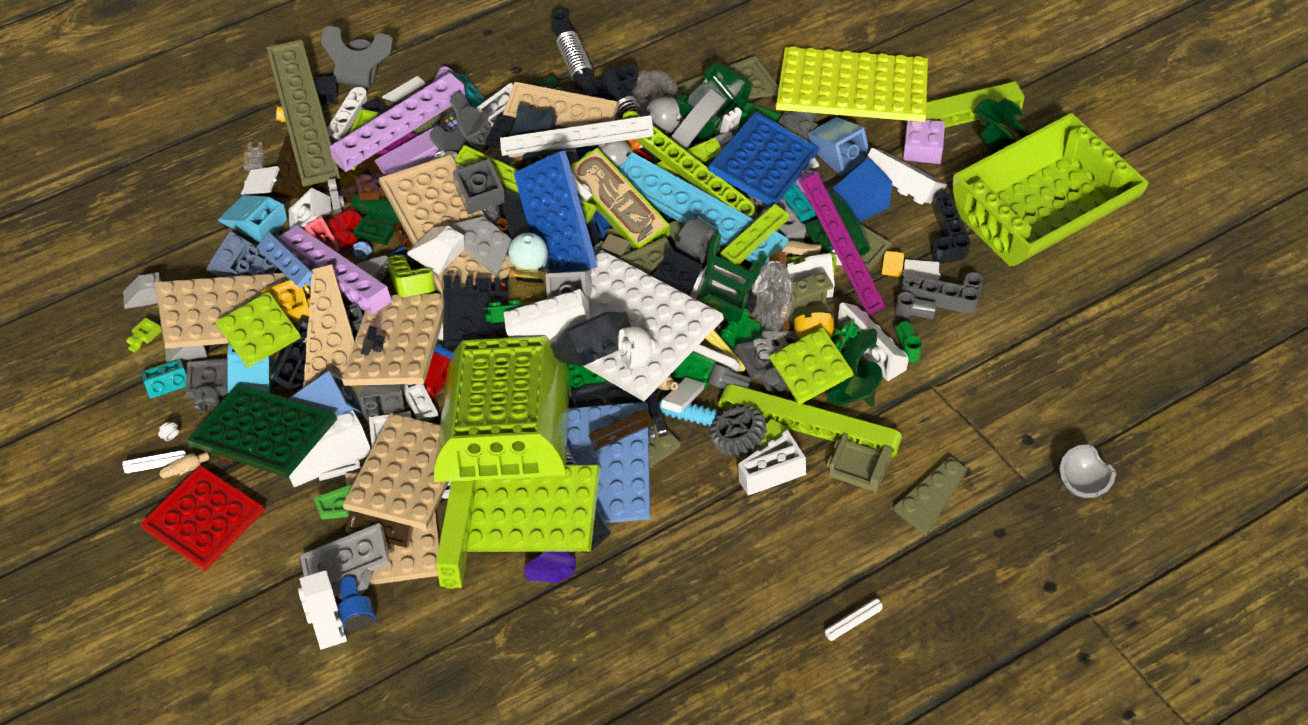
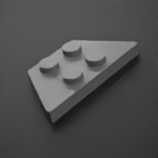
[446,216,512,277]

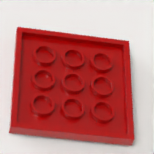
[140,465,265,571]

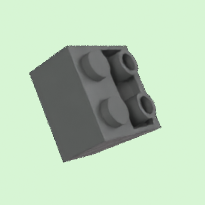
[359,384,405,422]

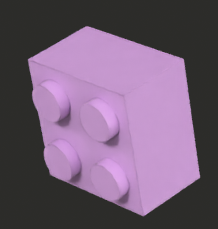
[903,120,945,164]

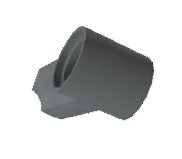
[895,292,936,319]
[707,363,751,389]

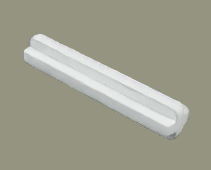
[123,450,186,473]
[825,599,883,641]

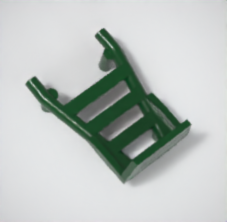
[696,232,767,323]

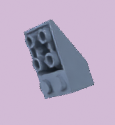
[206,231,278,278]

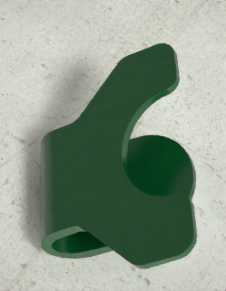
[975,98,1032,154]
[827,328,883,407]

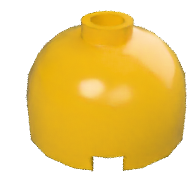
[793,313,834,340]

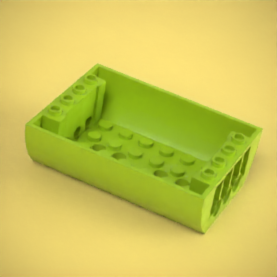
[953,113,1149,266]
[434,336,569,482]

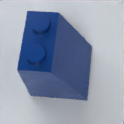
[831,158,893,222]

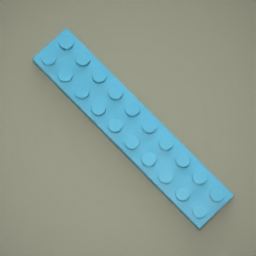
[617,152,789,270]

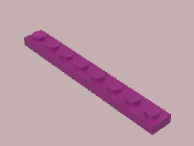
[800,172,887,316]

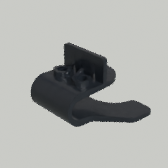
[651,248,702,296]

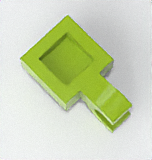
[126,317,162,353]

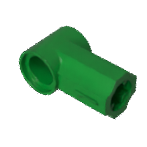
[895,321,922,363]

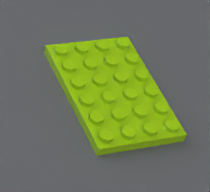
[467,465,600,552]

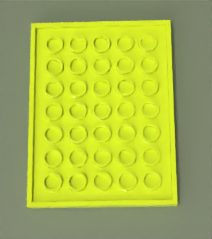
[776,47,928,122]

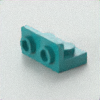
[141,359,187,398]

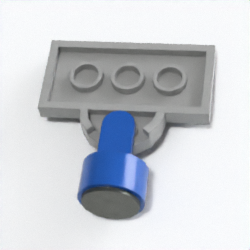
[300,523,391,631]

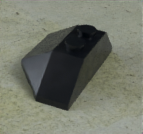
[550,311,631,366]
[271,315,309,389]

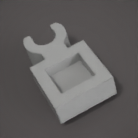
[327,179,345,215]

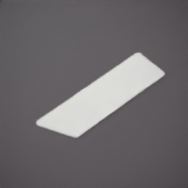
[382,76,426,102]

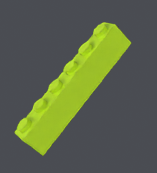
[925,81,1025,128]

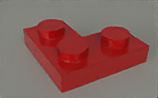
[325,207,362,252]

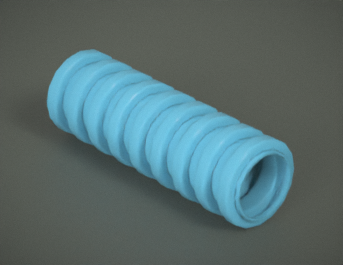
[659,397,717,427]

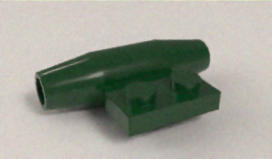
[804,191,871,256]
[351,194,401,245]

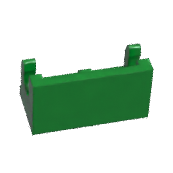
[669,352,716,389]

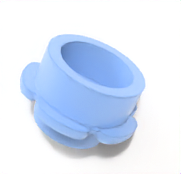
[353,242,372,259]

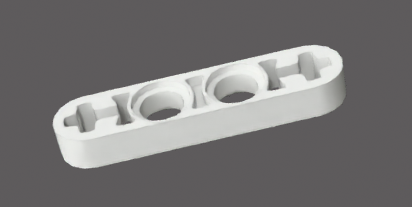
[327,87,367,140]

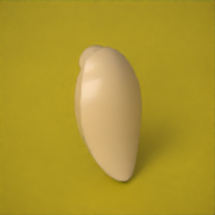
[782,241,822,255]

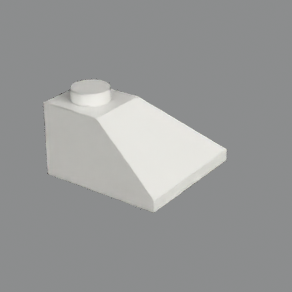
[289,188,332,230]
[407,226,464,275]

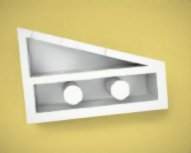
[297,570,347,649]

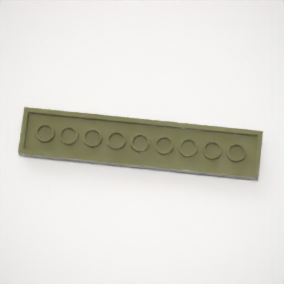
[266,40,340,187]

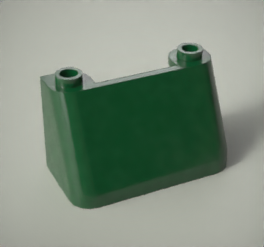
[676,62,753,142]

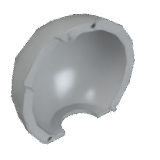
[1060,445,1116,499]

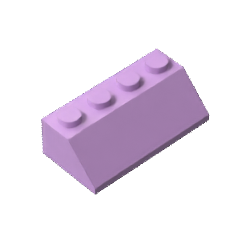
[375,125,458,176]

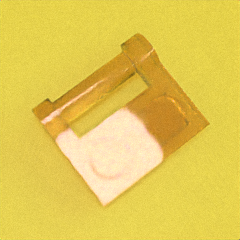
[508,266,550,304]

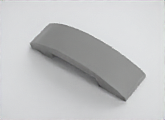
[670,89,726,155]

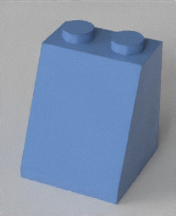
[808,117,869,177]
[289,371,363,418]

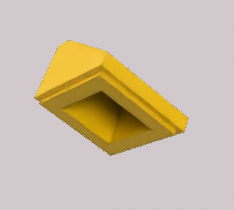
[882,251,904,277]

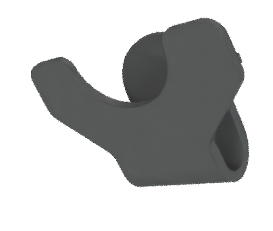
[321,26,393,89]
[430,92,493,154]

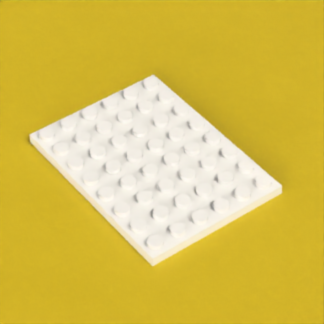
[583,250,724,401]

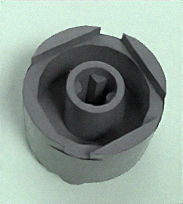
[676,216,721,264]

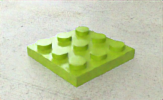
[215,291,301,369]
[769,327,854,405]

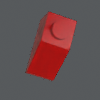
[424,352,450,401]

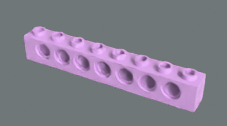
[330,73,465,172]
[278,225,392,314]

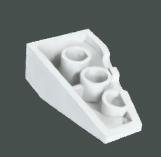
[751,254,834,298]

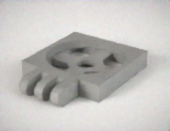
[753,331,799,359]

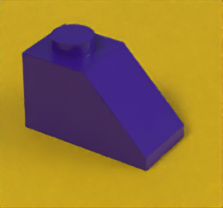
[524,552,576,583]

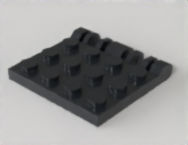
[442,274,524,348]
[570,380,668,440]

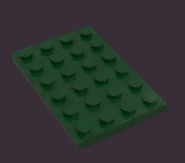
[187,384,338,478]

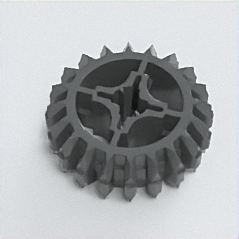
[710,404,767,457]

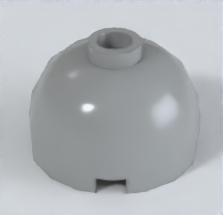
[645,97,680,134]
[597,140,633,168]

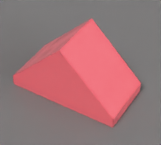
[304,216,340,252]

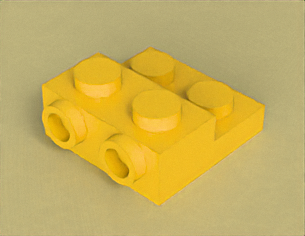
[262,280,311,323]

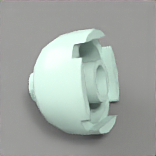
[508,232,548,273]

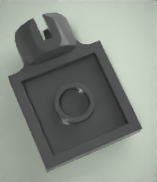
[777,111,818,141]
[735,339,786,394]
[185,359,228,413]

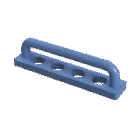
[257,233,313,288]

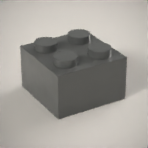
[453,159,505,215]

